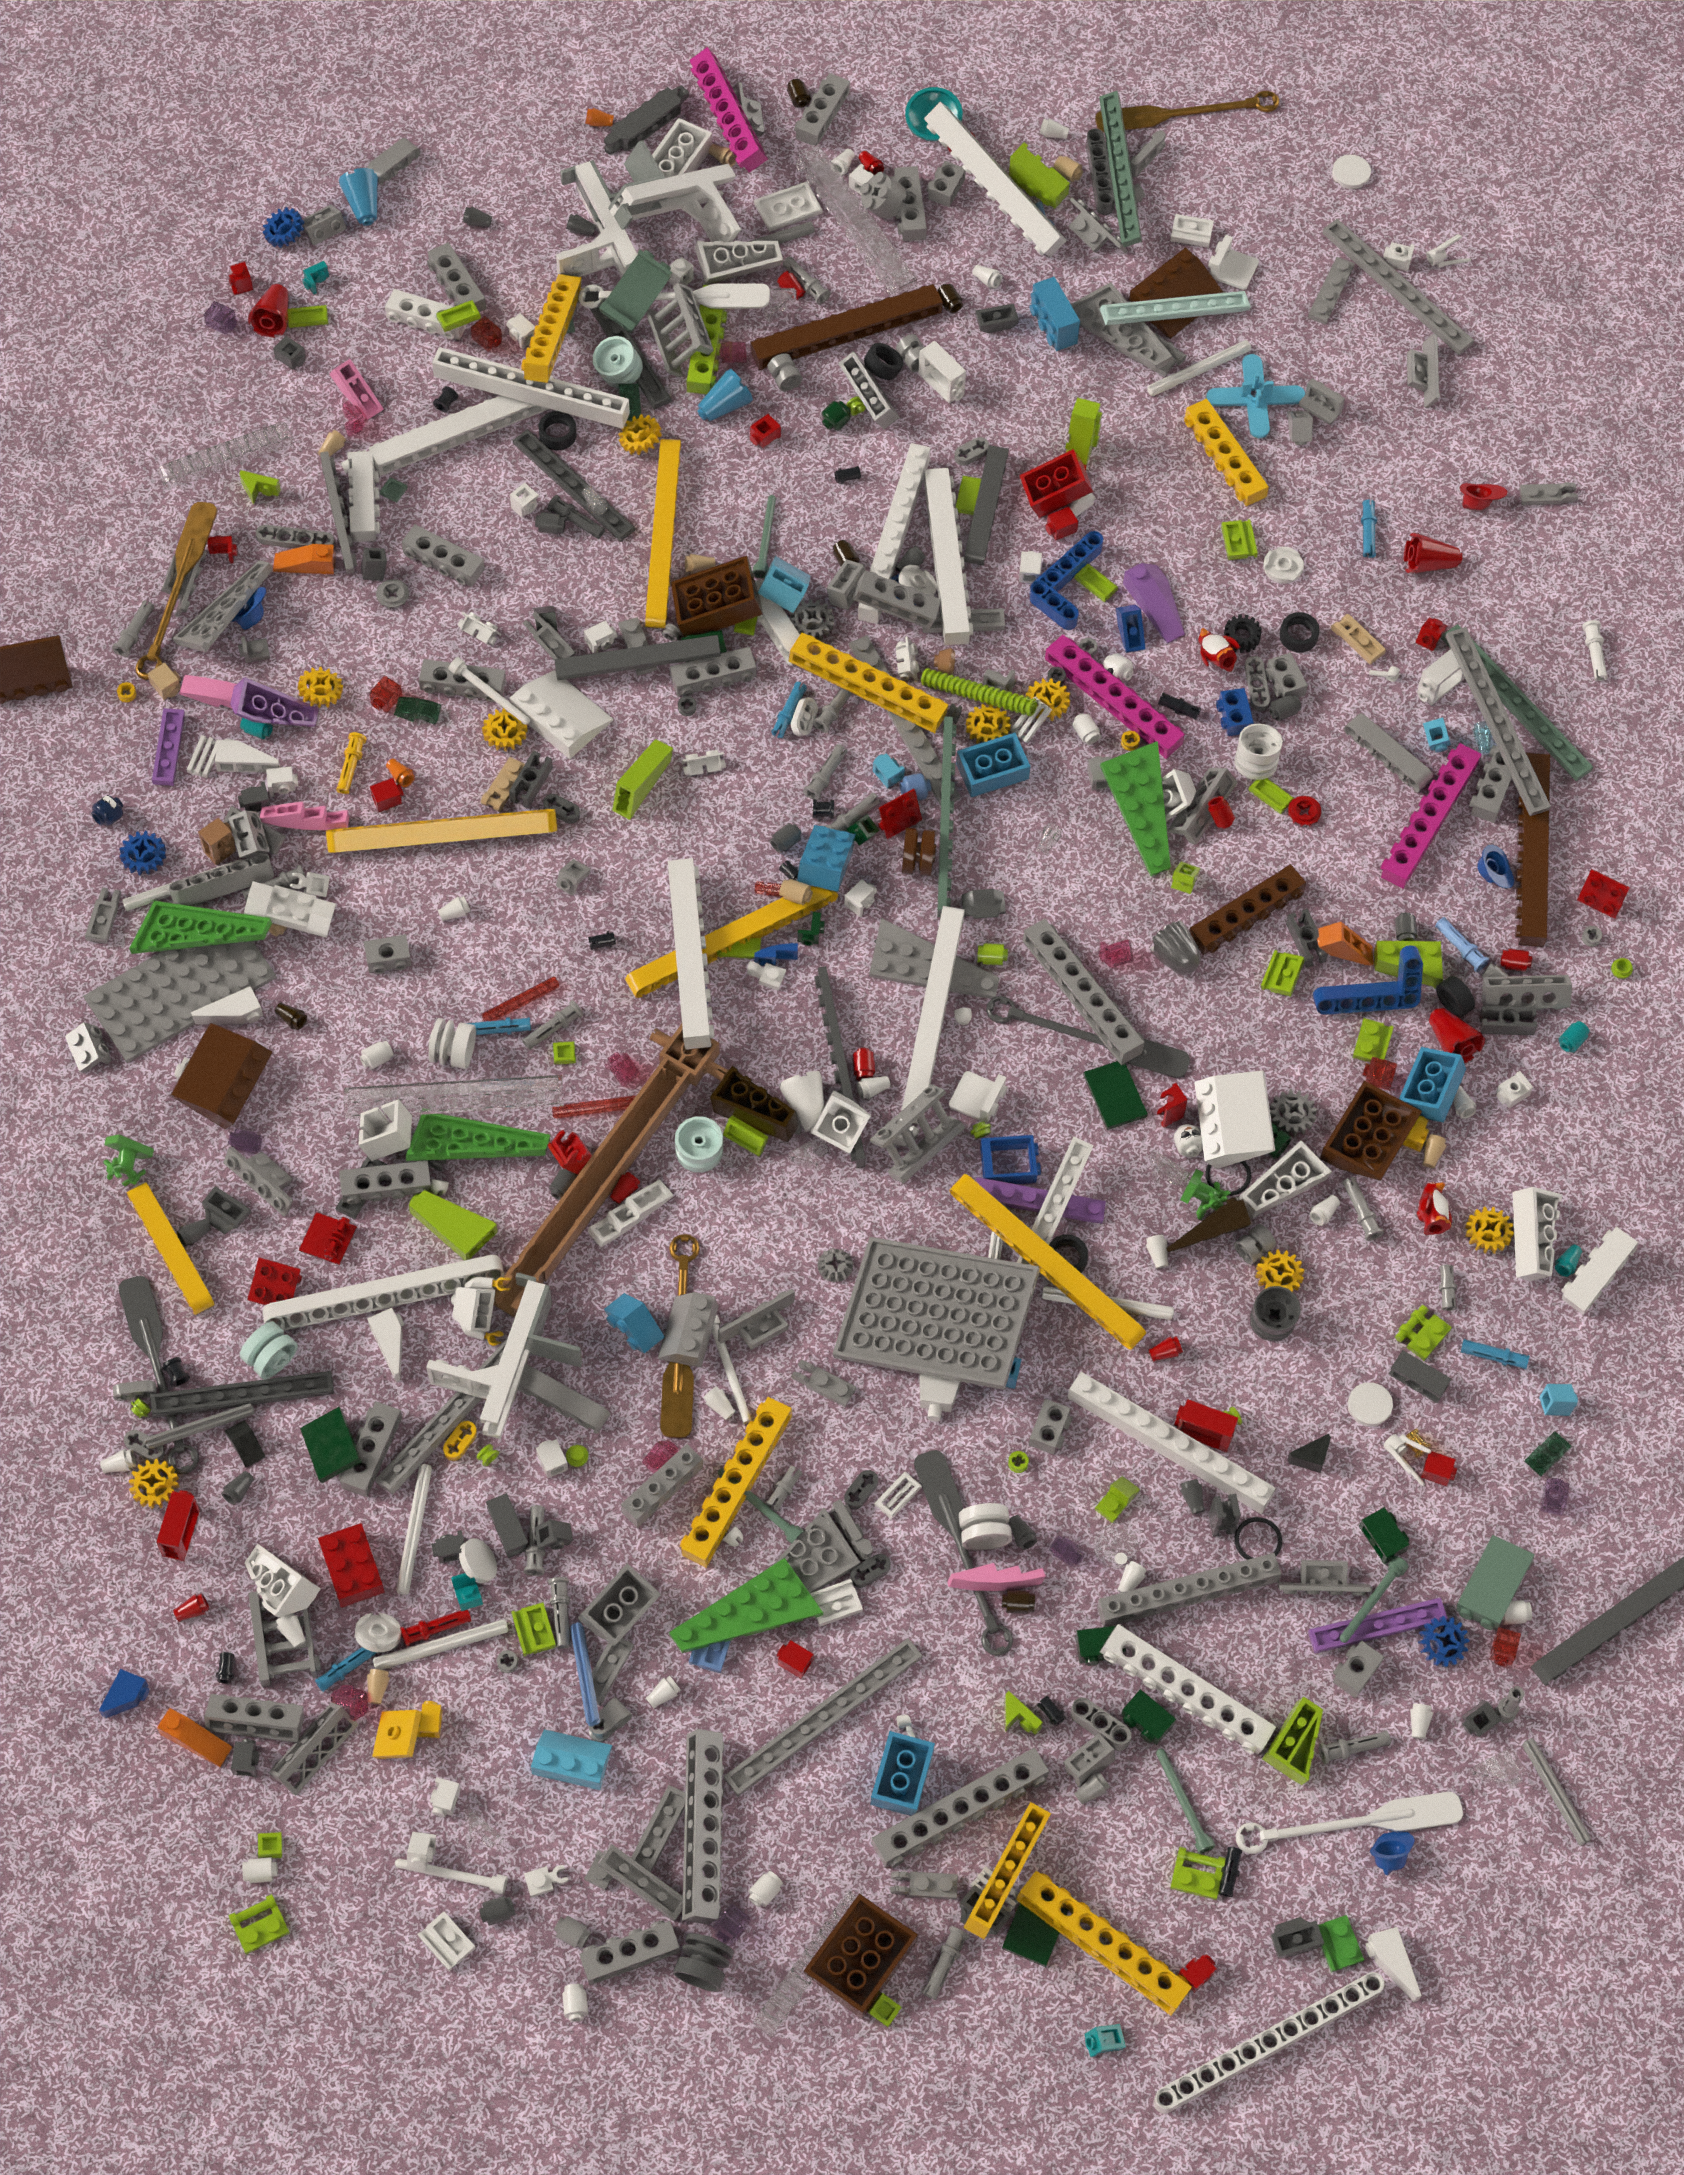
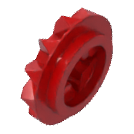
[1288,796,1322,827]

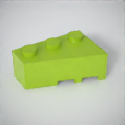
[1009,142,1070,209]
[1065,397,1103,466]
[1374,941,1443,989]
[1262,1696,1323,1785]

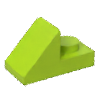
[239,470,281,504]
[1171,861,1201,894]
[1095,1476,1140,1523]
[1004,1691,1043,1735]

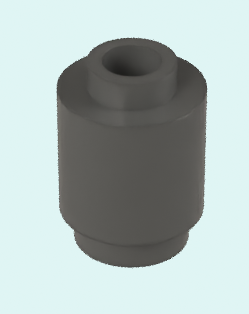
[535,512,566,535]
[1269,695,1301,721]
[769,823,802,853]
[1395,912,1418,941]
[549,1168,578,1200]
[479,1896,516,1926]

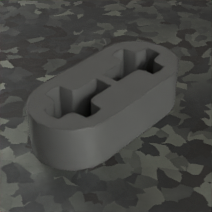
[543,794,580,824]
[844,1470,878,1509]
[850,1554,890,1588]

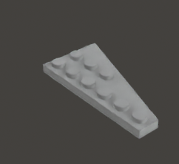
[1071,282,1173,370]
[320,451,357,574]
[172,560,273,652]
[869,918,999,999]
[772,1508,860,1593]

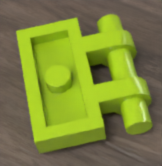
[1395,1305,1452,1361]

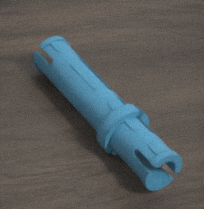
[1361,499,1377,558]
[771,682,807,738]
[467,1017,531,1035]
[1460,1339,1530,1369]
[315,1647,379,1692]

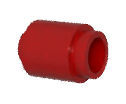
[1208,796,1235,829]
[1500,948,1532,972]
[852,1048,875,1081]

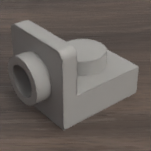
[238,636,270,663]
[983,669,1016,691]
[556,859,591,896]
[584,1850,613,1891]

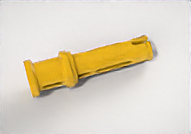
[336,732,367,794]

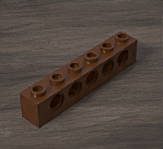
[1189,864,1306,955]

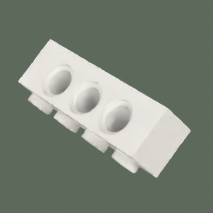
[385,289,467,340]

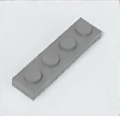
[1308,257,1355,325]
[922,609,1005,633]
[631,1785,685,1872]
[597,1844,683,1921]

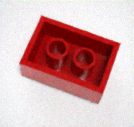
[1019,449,1093,518]
[318,1523,385,1608]

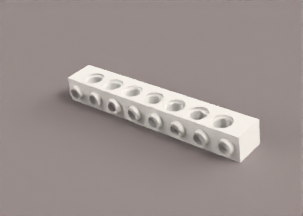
[1100,1624,1276,1754]

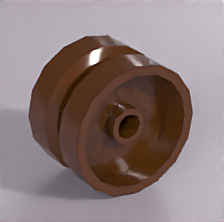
[902,828,936,877]

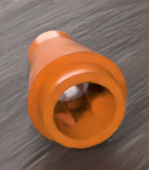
[585,107,614,127]
[386,758,415,787]

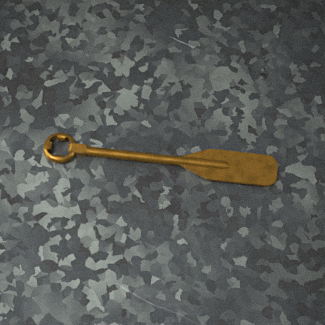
[1095,91,1279,132]
[135,502,218,680]
[660,1234,700,1438]

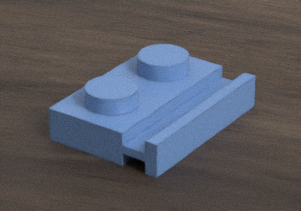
[689,1641,731,1674]

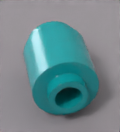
[240,718,273,739]
[1559,1021,1590,1053]

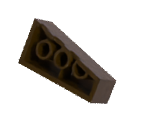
[710,1066,799,1142]

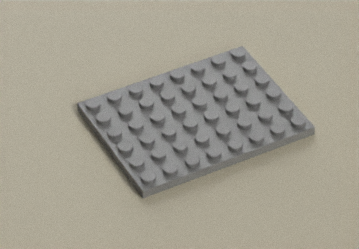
[833,1237,1040,1390]

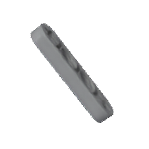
[256,525,335,548]

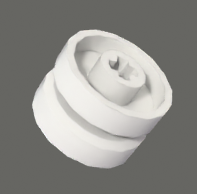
[959,1503,1012,1551]

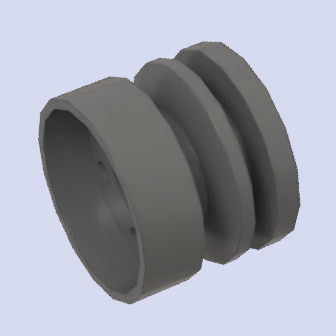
[1249,1286,1301,1341]
[673,1933,734,1992]

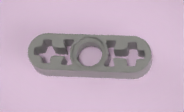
[1244,656,1270,711]

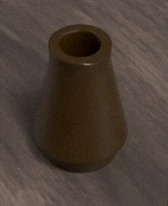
[275,1002,307,1030]

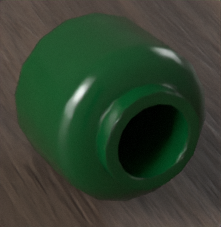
[821,401,851,431]

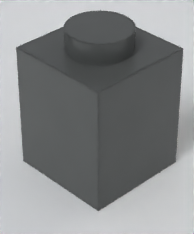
[361,548,387,581]

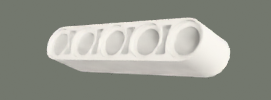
[755,579,800,665]

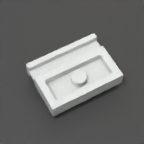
[1170,214,1214,248]
[810,1579,863,1627]
[417,1912,476,1972]

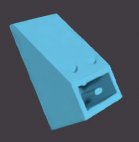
[758,556,811,613]

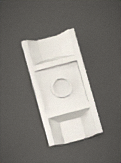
[244,881,336,938]

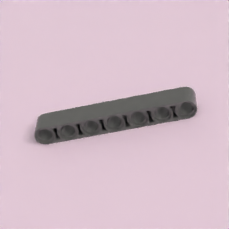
[964,445,1009,566]

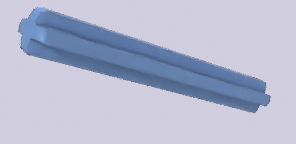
[570,1622,600,1726]

